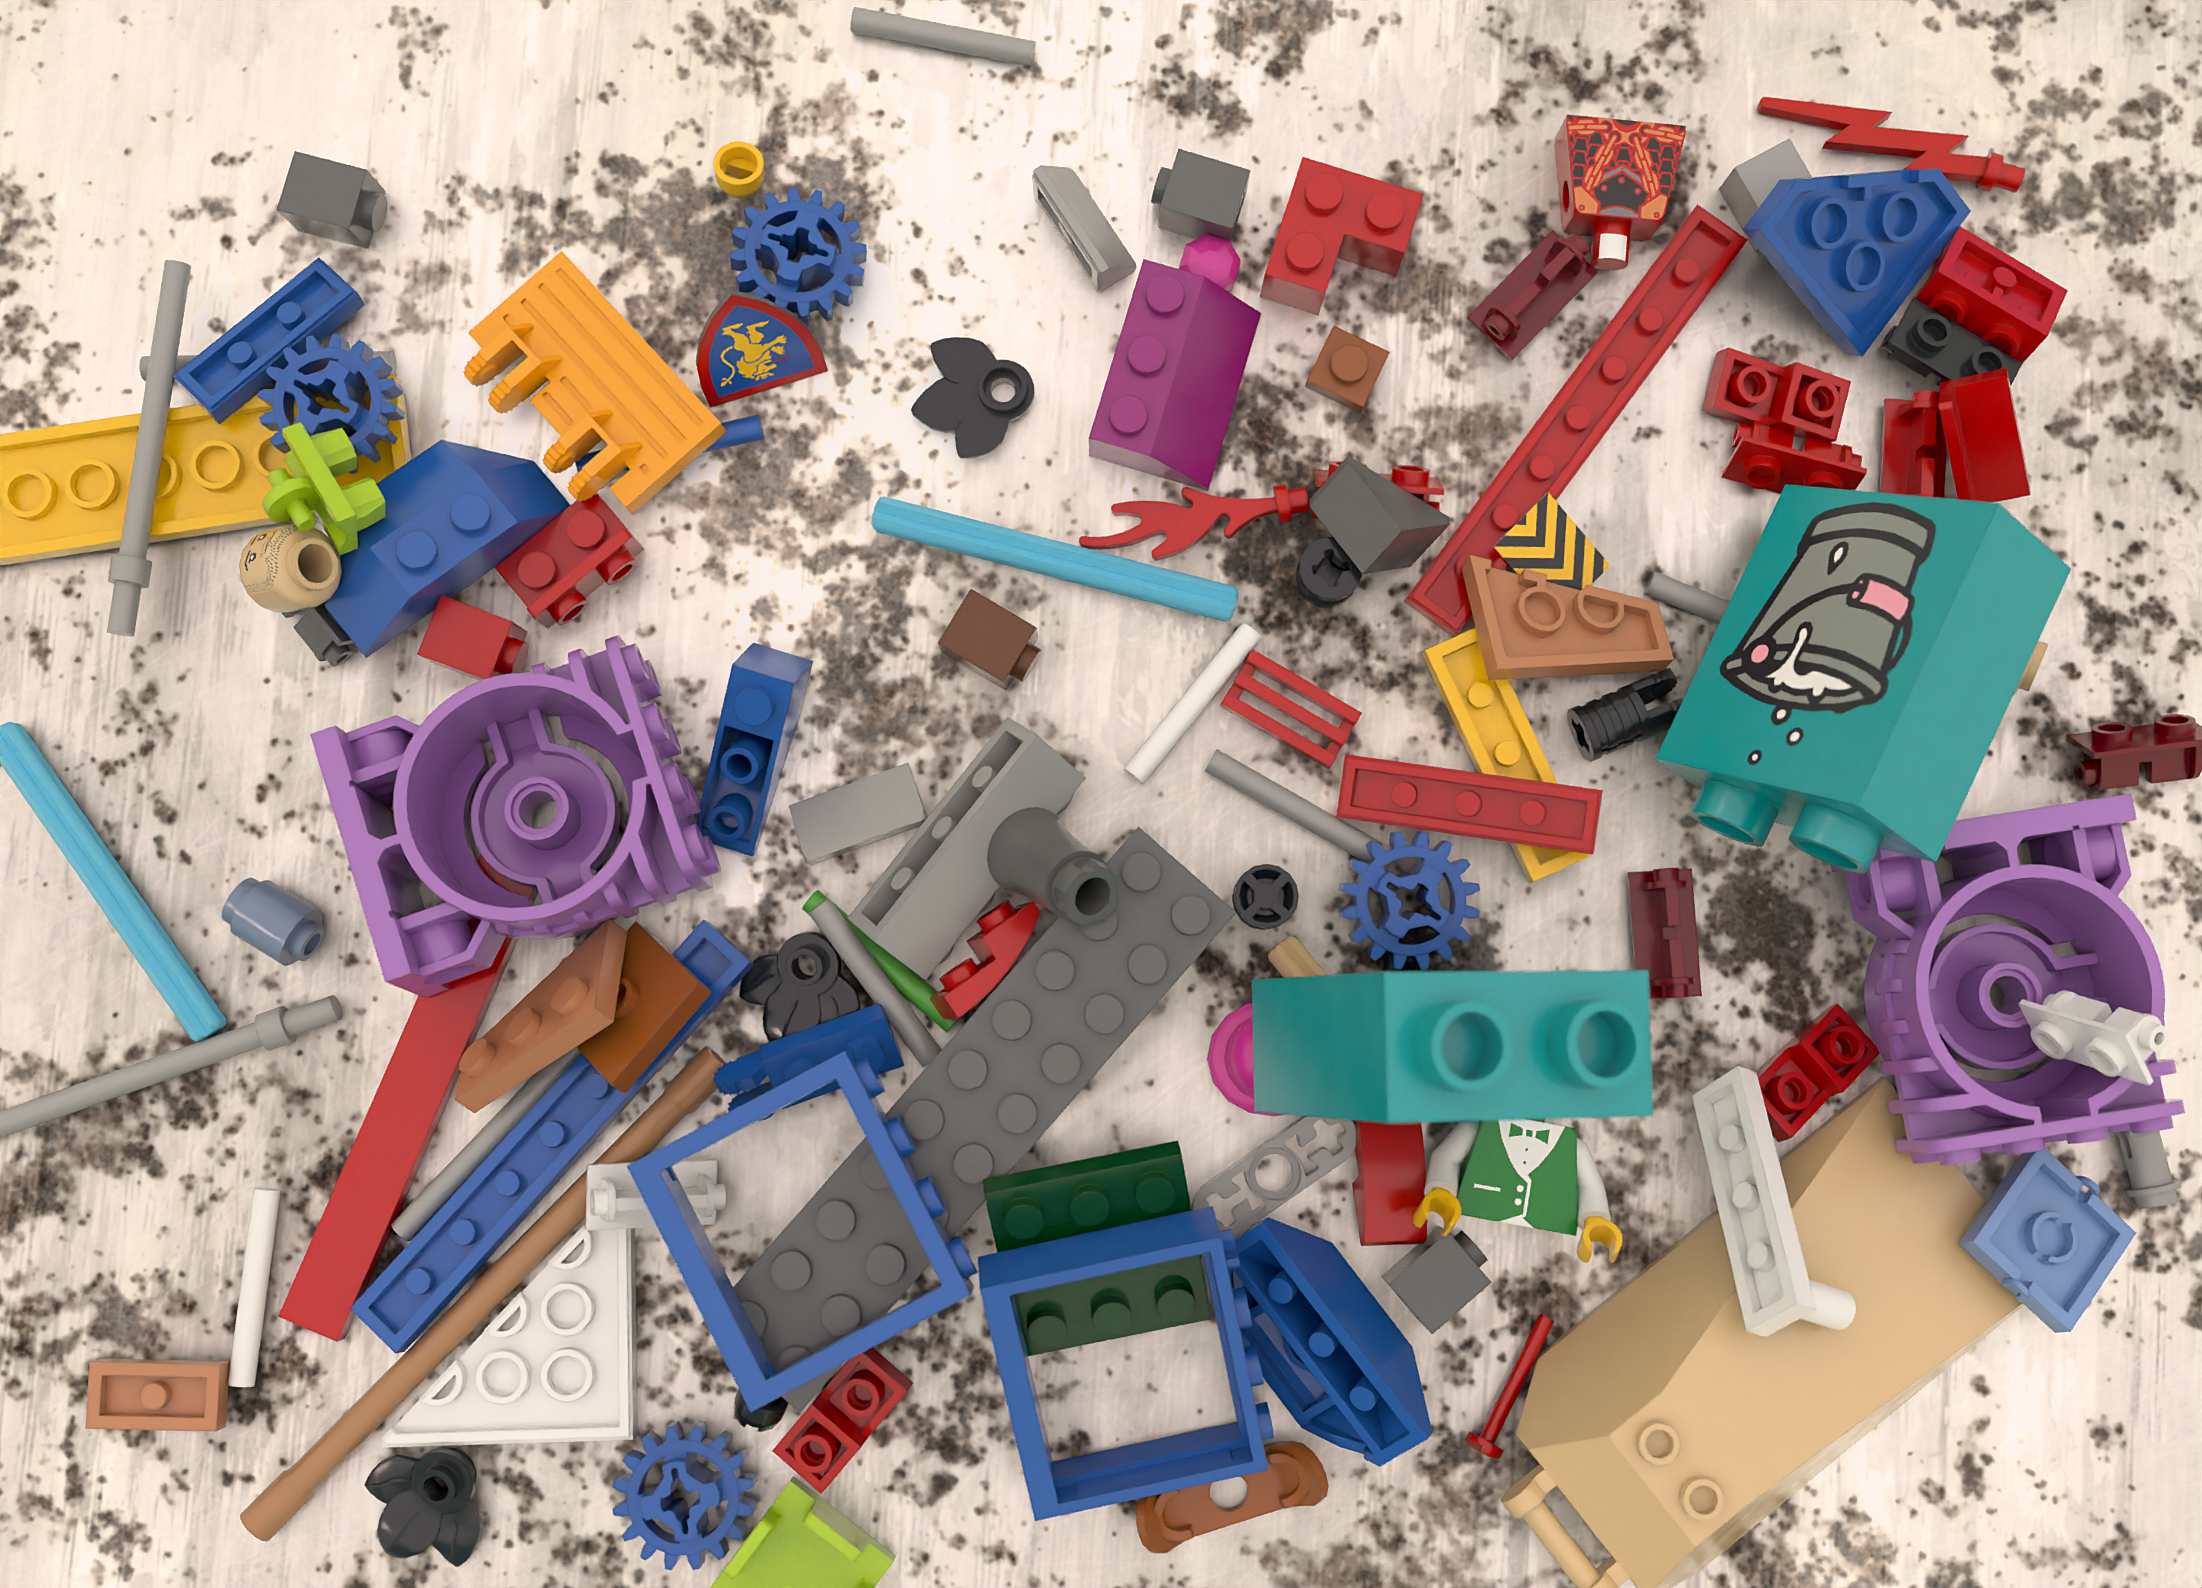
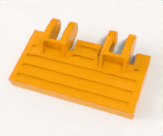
[463,251,727,514]

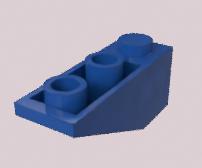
[696,643,813,856]

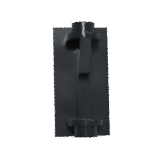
[1880,298,2023,386]

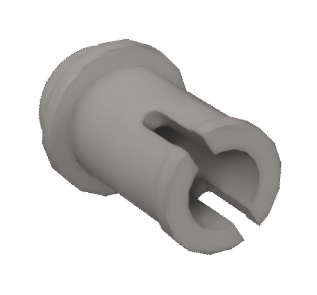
[2115,1130,2181,1209]

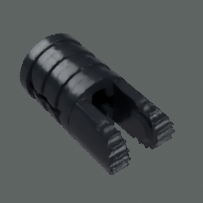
[1567,668,1683,762]

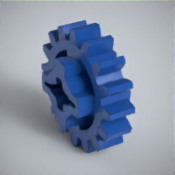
[730,187,867,326]
[258,333,405,474]
[1339,831,1480,970]
[612,1421,758,1570]

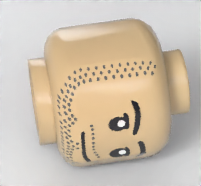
[239,525,342,613]

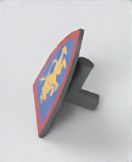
[695,290,828,408]

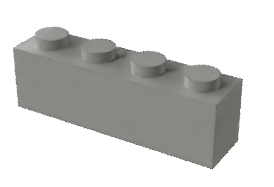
[847,717,1086,980]

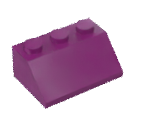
[1089,259,1261,491]

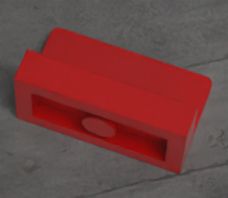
[1938,368,2031,503]

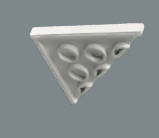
[382,1224,638,1448]

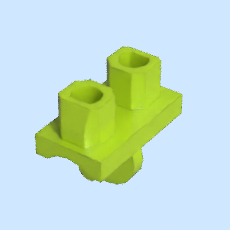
[262,422,386,555]

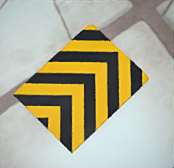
[1493,492,1609,590]

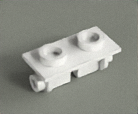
[2018,990,2169,1086]
[585,1159,726,1231]

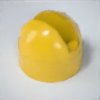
[713,142,765,199]

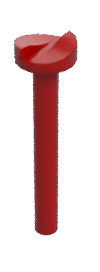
[1465,1314,1554,1459]

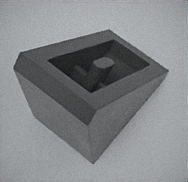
[1310,456,1450,574]

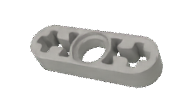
[1191,1116,1356,1237]

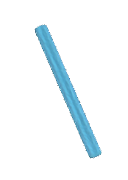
[872,497,1238,621]
[0,722,227,1042]

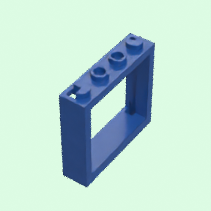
[627,1050,978,1412]
[978,1206,1274,1521]

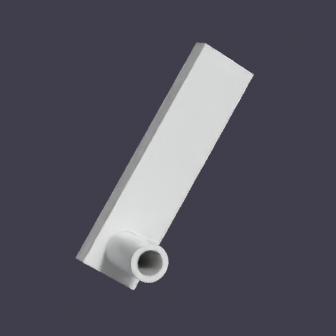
[1692,1066,1856,1337]

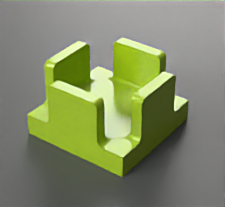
[710,1476,896,1588]

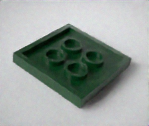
[983,1140,1211,1356]

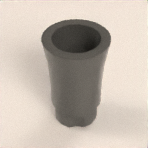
[987,807,1119,926]

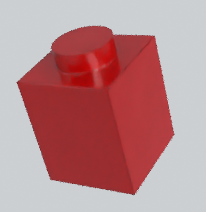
[417,595,529,681]

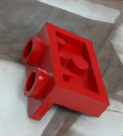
[1911,226,2068,363]
[495,493,644,629]

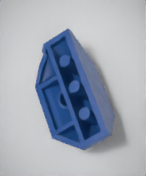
[325,440,570,658]
[1228,1217,1432,1467]

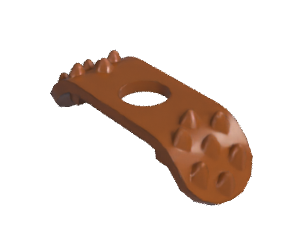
[1136,1441,1329,1554]

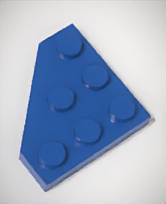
[1743,168,1971,356]

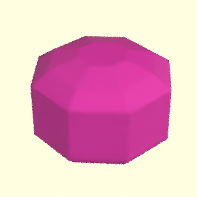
[1179,234,1241,292]

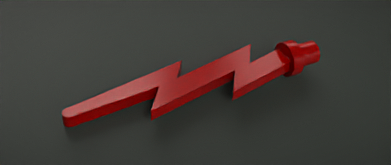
[1757,97,2025,193]

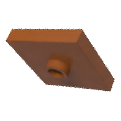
[576,921,712,1094]

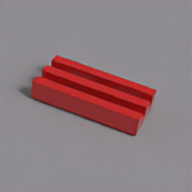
[1220,649,1362,770]

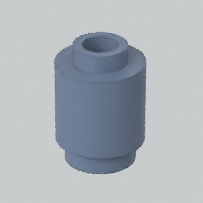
[222,878,325,966]

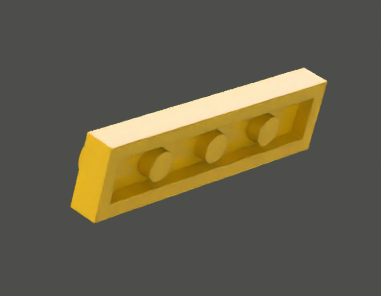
[1422,628,1592,883]

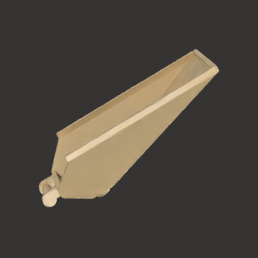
[1501,1077,2024,1588]

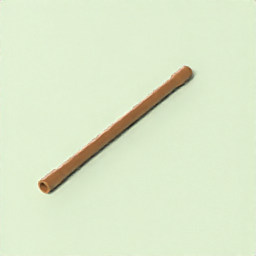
[240,1045,727,1542]

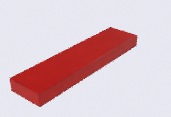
[1336,754,1603,855]

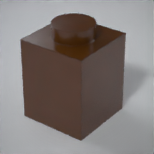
[938,589,1042,691]

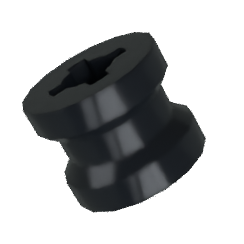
[1296,537,1362,608]
[1232,864,1299,930]

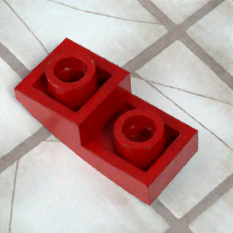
[1702,347,1851,442]
[929,900,1040,1020]
[1757,1003,1879,1143]
[1352,1120,1427,1246]
[772,1347,913,1494]

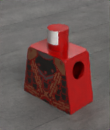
[1554,114,1686,270]

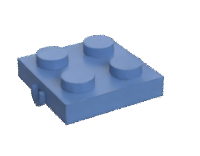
[1958,1149,2136,1333]

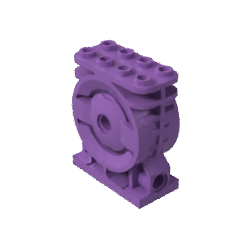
[310,635,721,998]
[1831,794,2185,1165]

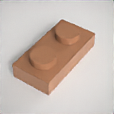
[85,1358,230,1432]

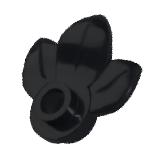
[911,337,1035,459]
[739,932,860,1042]
[364,1448,482,1567]

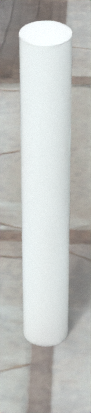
[1124,623,1262,784]
[228,1188,281,1387]

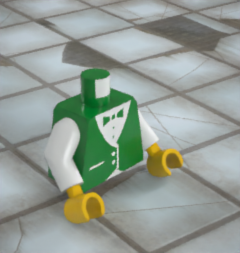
[1413,1119,1623,1263]

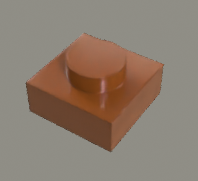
[1305,325,1390,413]

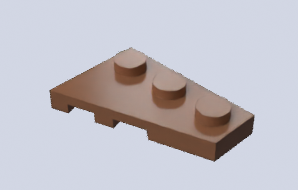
[1461,555,1674,681]
[455,919,628,1114]

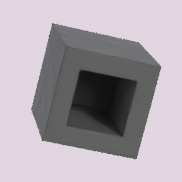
[1151,148,1251,242]
[277,151,387,249]
[1381,1226,1491,1334]

